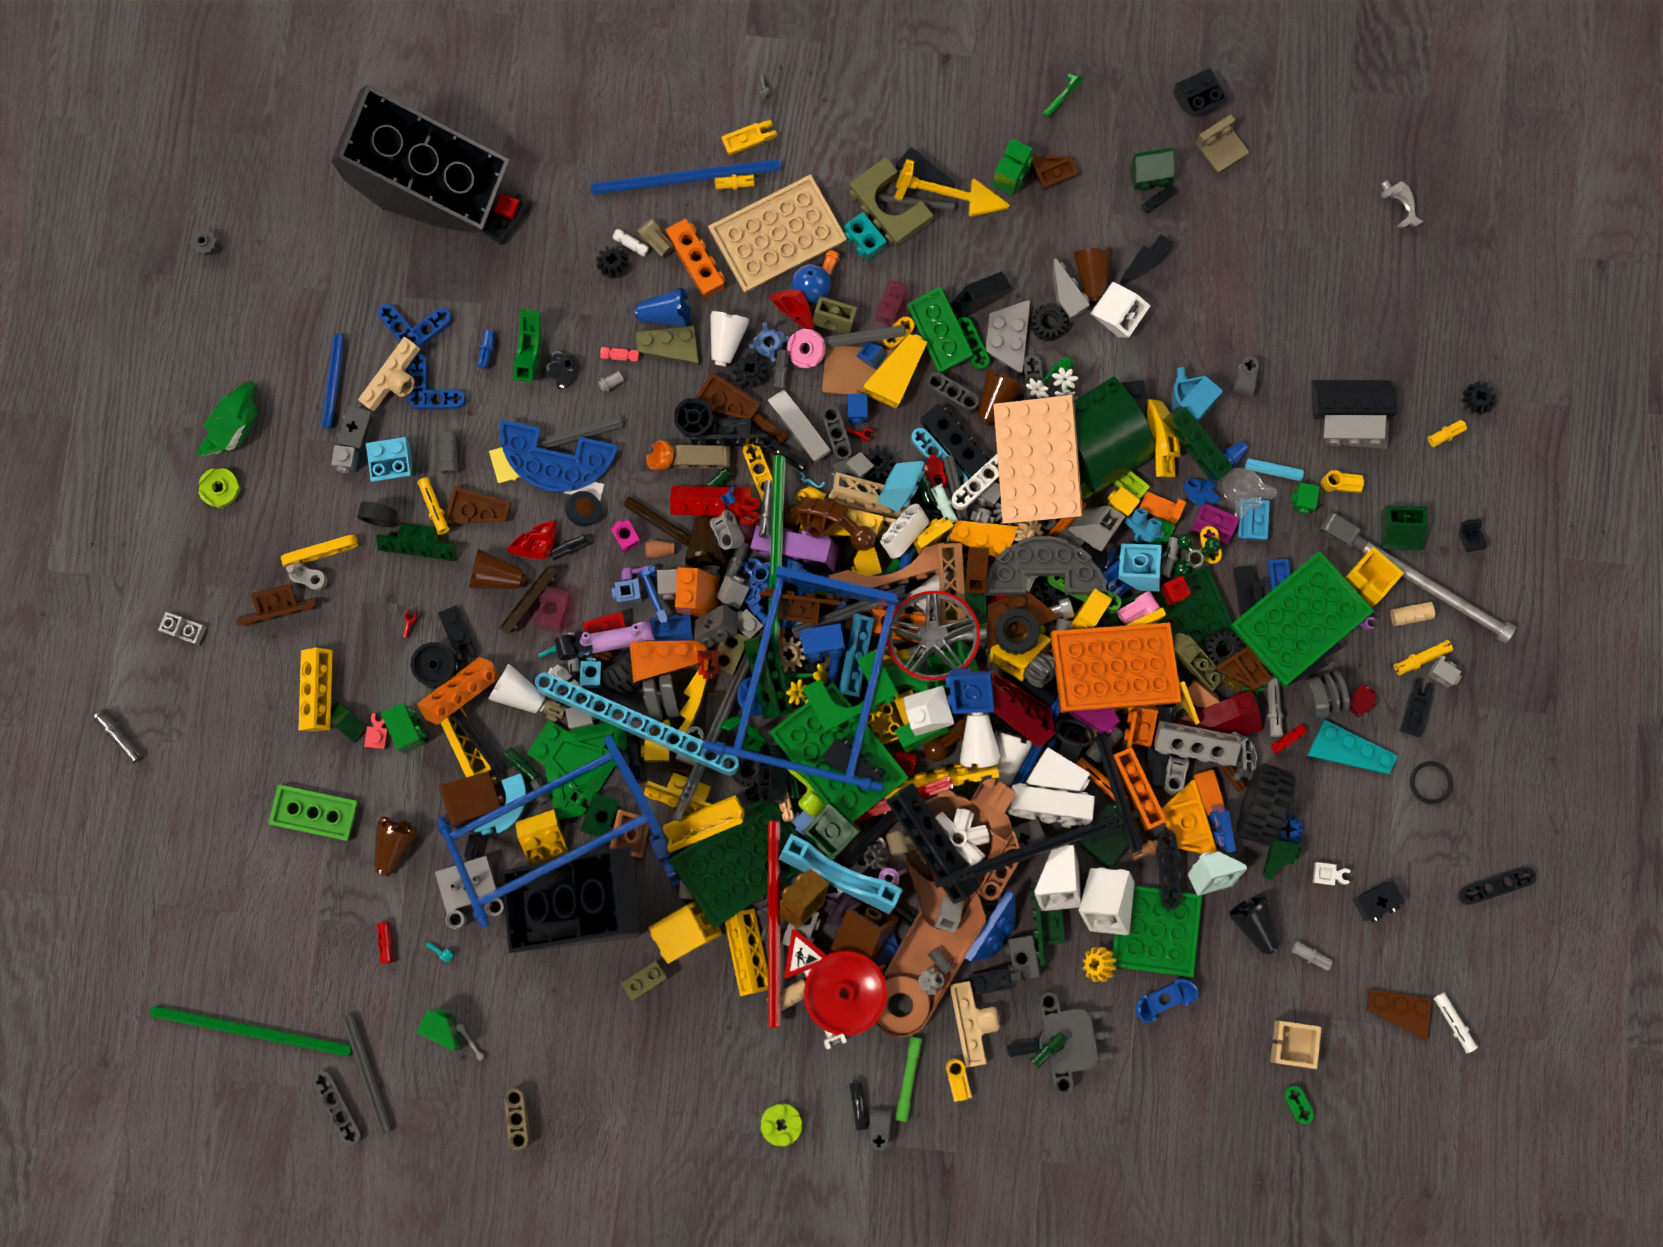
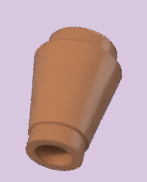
[645,540,674,560]

